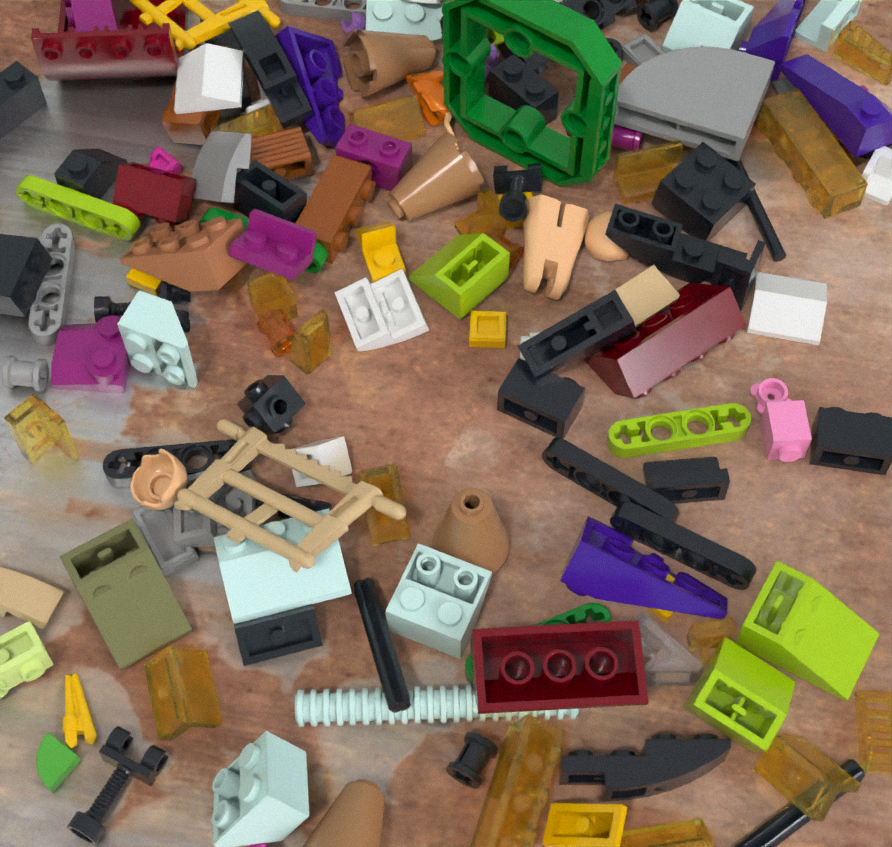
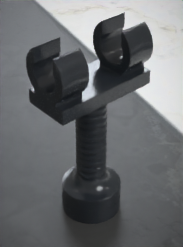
[493,163,543,222]
[94,281,191,334]
[67,726,169,845]

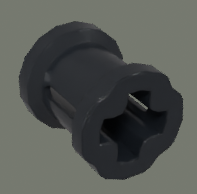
[636,0,679,30]
[446,732,499,789]

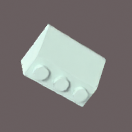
[213,508,352,624]

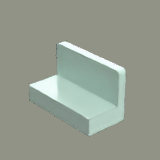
[794,0,862,52]

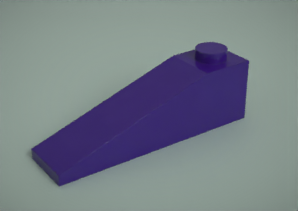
[739,0,806,82]
[275,26,345,148]
[779,54,892,158]
[560,516,727,620]

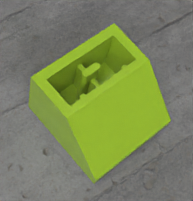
[409,233,510,320]
[682,637,796,753]

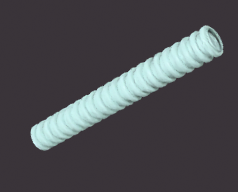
[295,685,579,727]

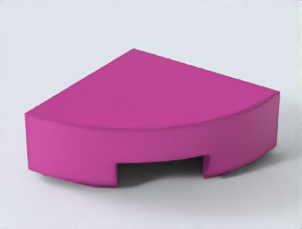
[148,146,182,174]

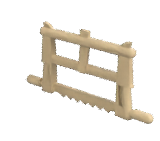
[174,419,406,573]

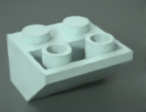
[662,0,754,52]
[117,290,198,388]
[385,543,492,659]
[211,731,309,847]

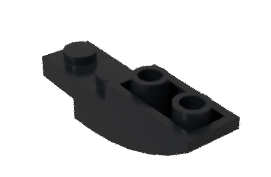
[228,10,313,129]
[605,204,748,284]
[559,734,731,802]

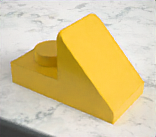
[354,221,406,283]
[542,803,627,847]

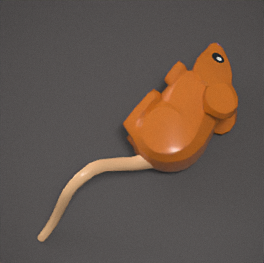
[405,71,458,150]

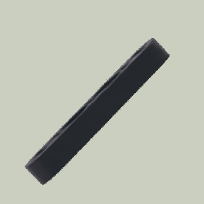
[542,438,679,522]
[103,439,253,488]
[609,501,756,590]

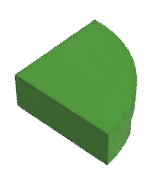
[36,732,82,793]

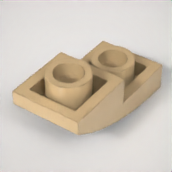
[0,567,64,630]

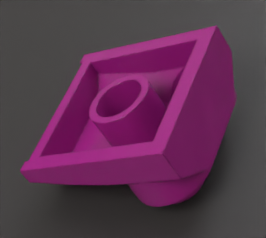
[51,315,131,393]

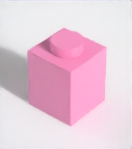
[760,400,812,462]

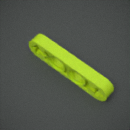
[15,175,140,241]
[607,403,751,458]

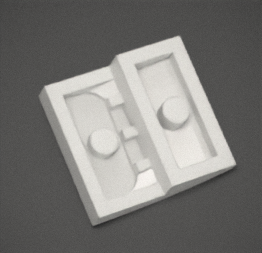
[335,269,430,351]

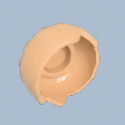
[584,211,629,262]
[130,449,188,511]

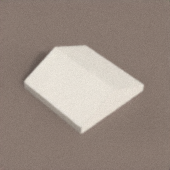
[174,43,245,114]
[747,272,827,345]

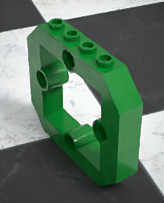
[441,0,622,187]

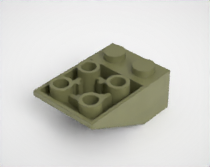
[59,519,193,671]

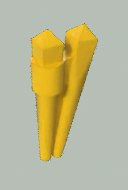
[62,673,97,749]

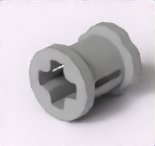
[2,356,49,392]

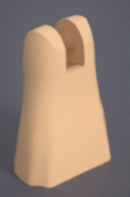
[523,194,590,300]

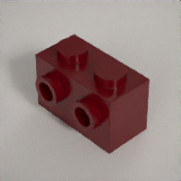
[112,162,196,226]

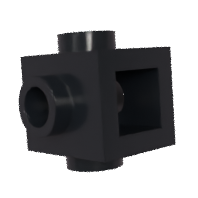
[237,375,306,433]

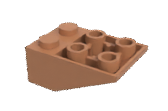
[120,217,247,292]

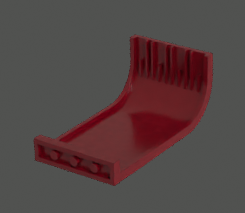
[31,0,188,81]

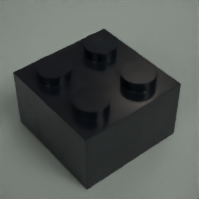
[651,142,756,241]

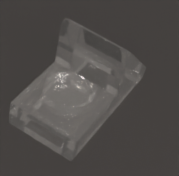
[633,611,704,686]

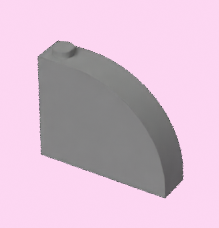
[614,47,775,162]

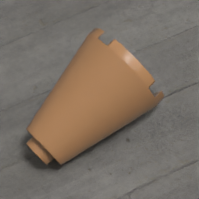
[343,30,436,97]
[387,132,485,221]
[432,487,509,578]
[302,779,385,847]

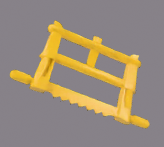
[128,0,281,51]

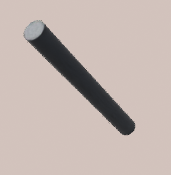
[725,158,786,262]

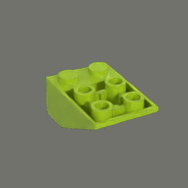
[735,561,880,702]

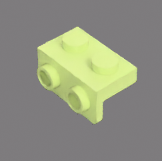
[0,620,54,699]

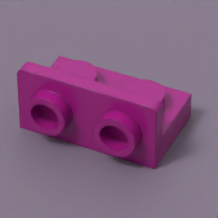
[229,209,316,280]

